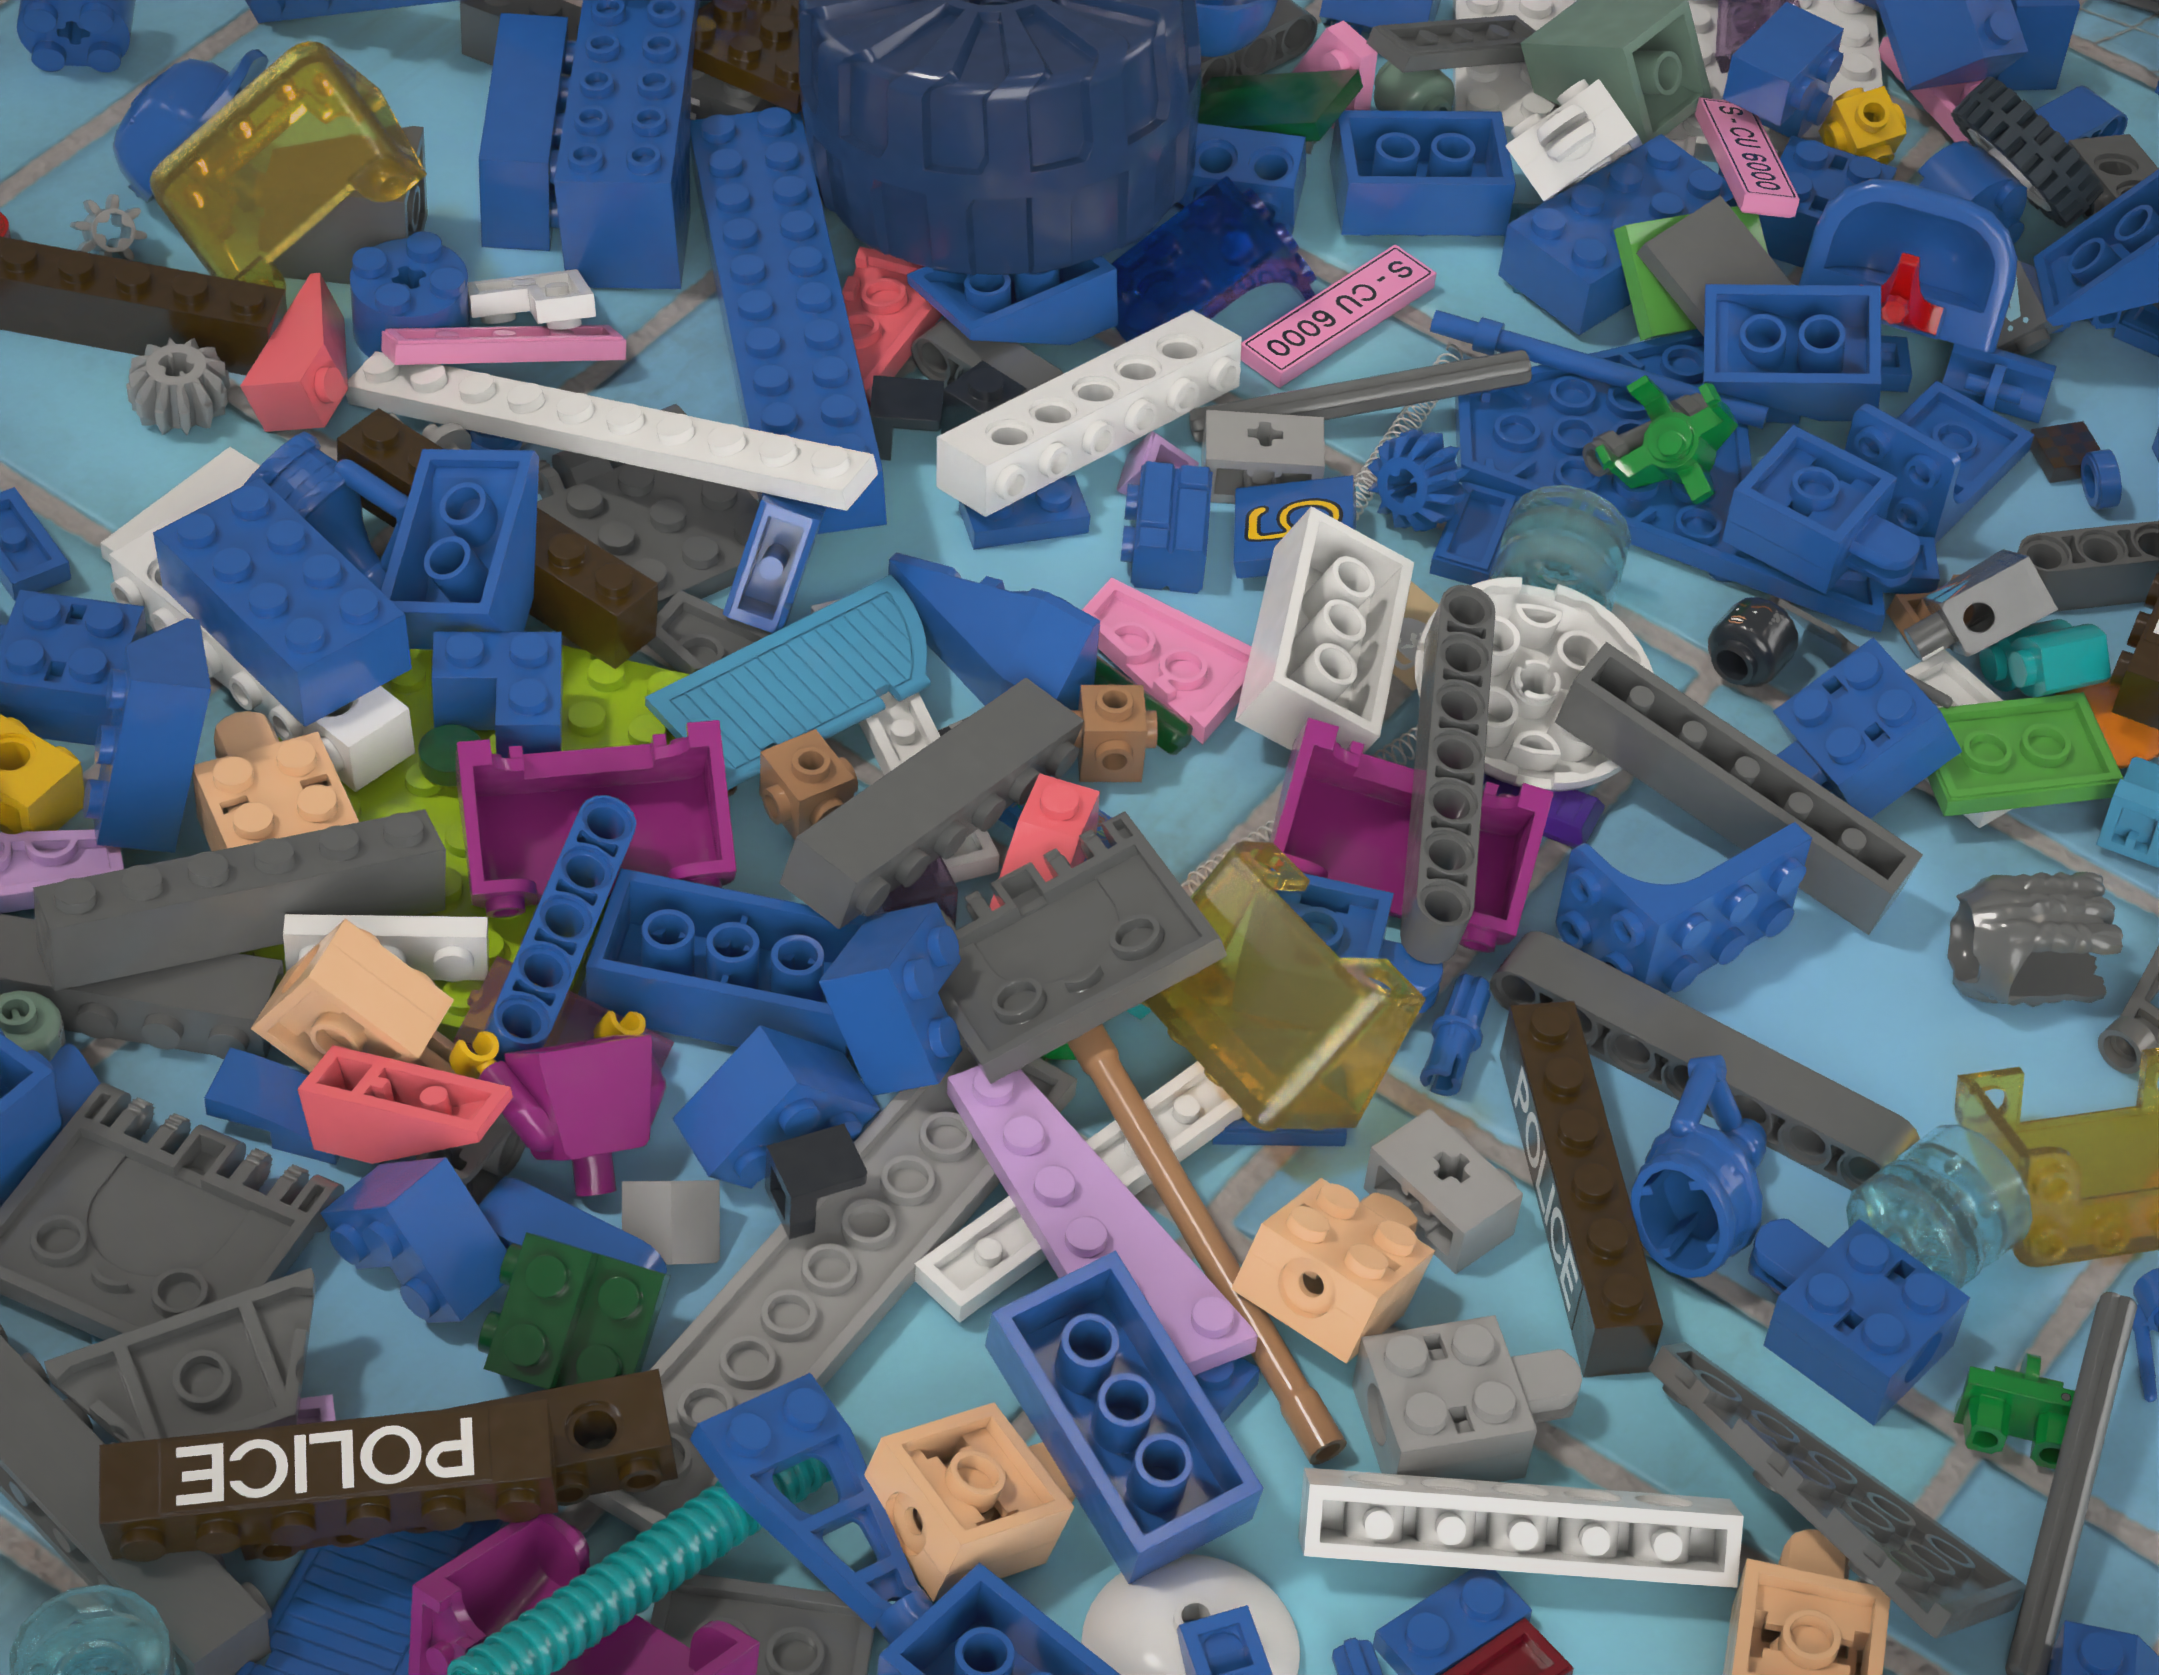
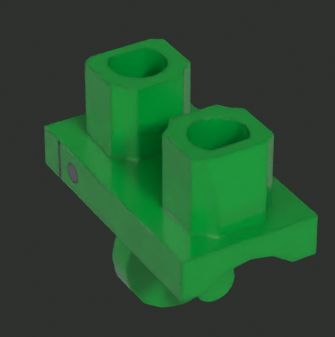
[1953,1353,2075,1469]

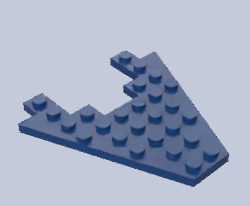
[1455,329,1940,632]

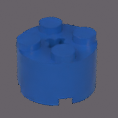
[17,0,136,73]
[1918,141,2027,245]
[350,231,470,358]

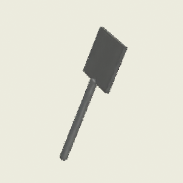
[1778,599,1953,708]

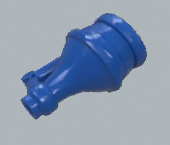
[243,431,408,591]
[1631,1055,1767,1278]

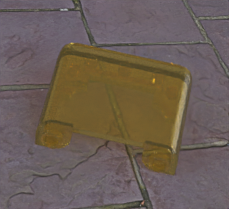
[149,41,427,291]

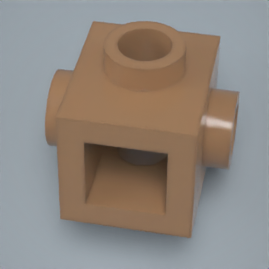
[1071,684,1157,782]
[759,729,858,840]

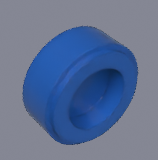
[2081,449,2122,510]

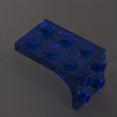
[1111,176,1317,343]

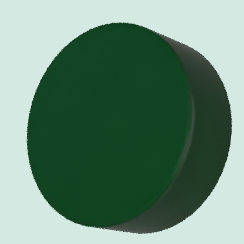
[418,724,481,787]

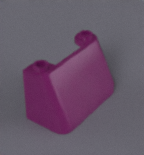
[1264,717,1554,953]
[455,720,737,918]
[408,1513,760,1675]

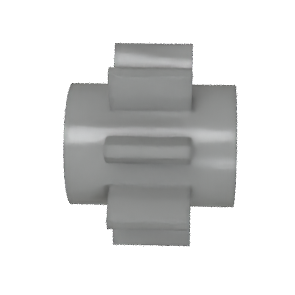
[70,194,147,261]

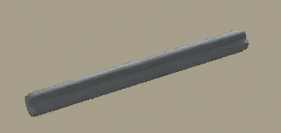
[1189,350,1532,443]
[2005,1292,2137,1675]

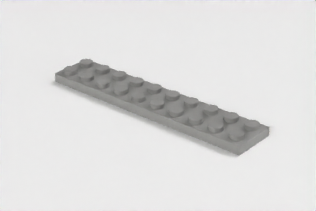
[584,1038,1077,1532]

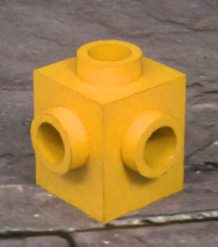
[1818,86,1907,165]

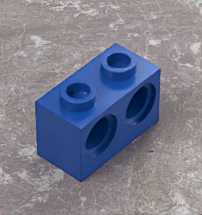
[1183,123,1306,225]

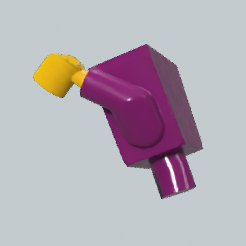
[449,1011,667,1196]

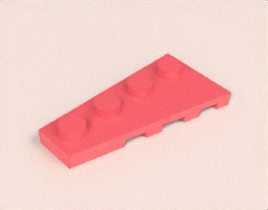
[842,246,942,409]

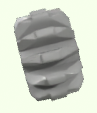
[126,338,230,435]

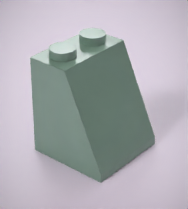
[1520,0,1713,144]

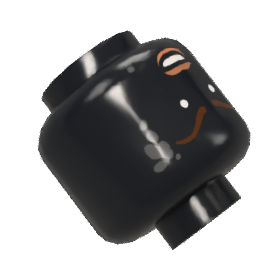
[1708,597,1798,687]

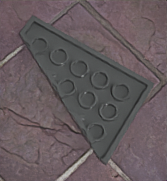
[1648,1342,2026,1639]

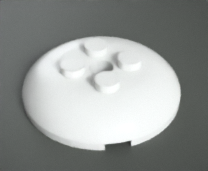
[1415,577,1653,791]

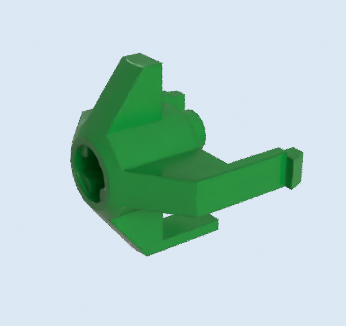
[1595,375,1738,505]

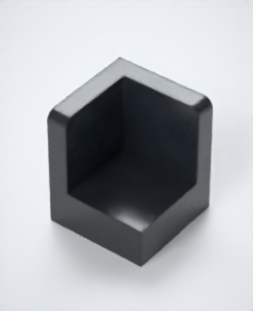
[870,376,944,461]
[765,1124,867,1240]

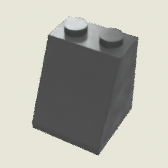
[256,126,428,284]

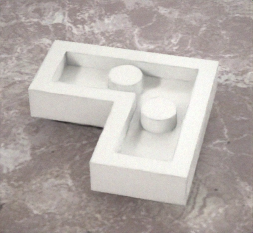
[468,269,596,330]

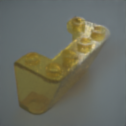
[1141,841,1426,1131]
[1954,1048,2159,1267]

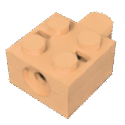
[193,711,359,852]
[251,918,456,1074]
[1231,1178,1436,1364]
[864,1402,1076,1602]
[1723,1529,1891,1675]

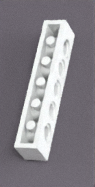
[936,310,1242,517]
[109,518,415,792]
[1298,1468,1744,1588]

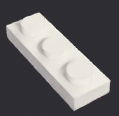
[283,914,489,982]

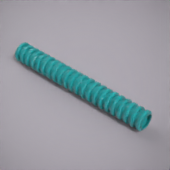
[447,1458,832,1675]

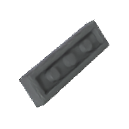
[1366,15,1536,73]

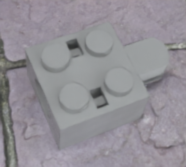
[1352,1315,1582,1482]

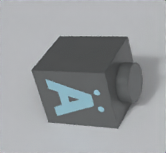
[1997,261,2063,355]

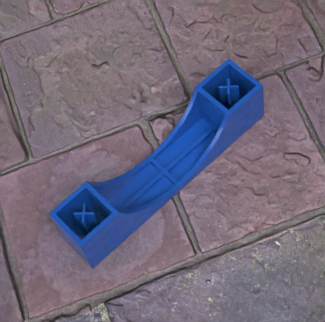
[554,0,712,289]

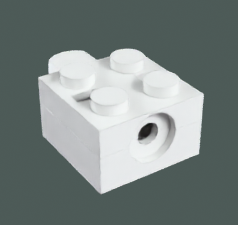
[1505,79,1643,202]

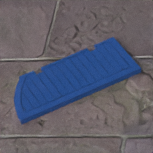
[235,1519,503,1675]

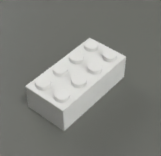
[1235,506,1414,754]

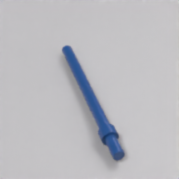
[1430,310,1769,430]

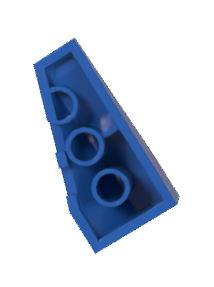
[888,552,1100,710]

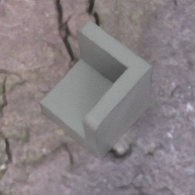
[622,1180,720,1265]

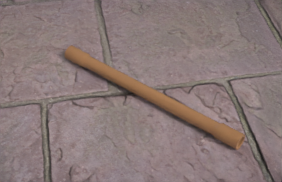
[1067,1024,1347,1465]

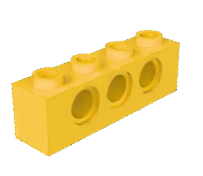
[0,714,85,834]

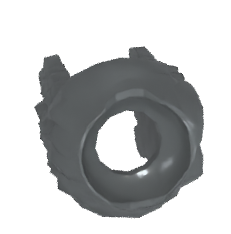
[1947,872,2123,1007]

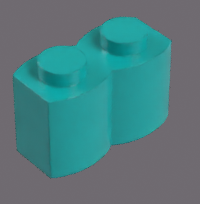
[1979,619,2111,697]

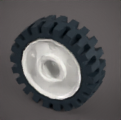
[1951,76,2104,228]

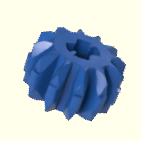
[1367,429,1470,532]

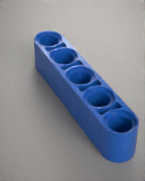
[483,795,636,1062]

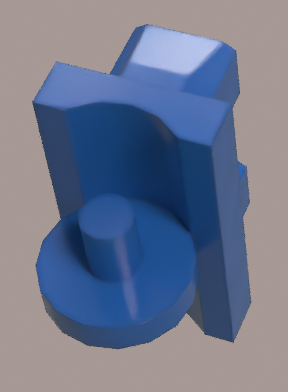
[1942,343,2057,424]

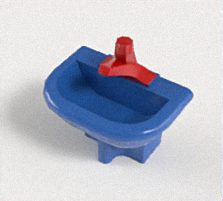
[1799,179,2018,353]

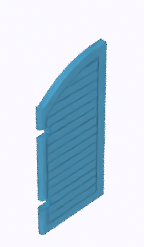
[645,574,931,790]

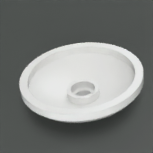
[1081,1554,1300,1675]

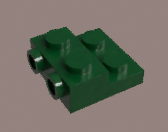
[478,1232,671,1389]

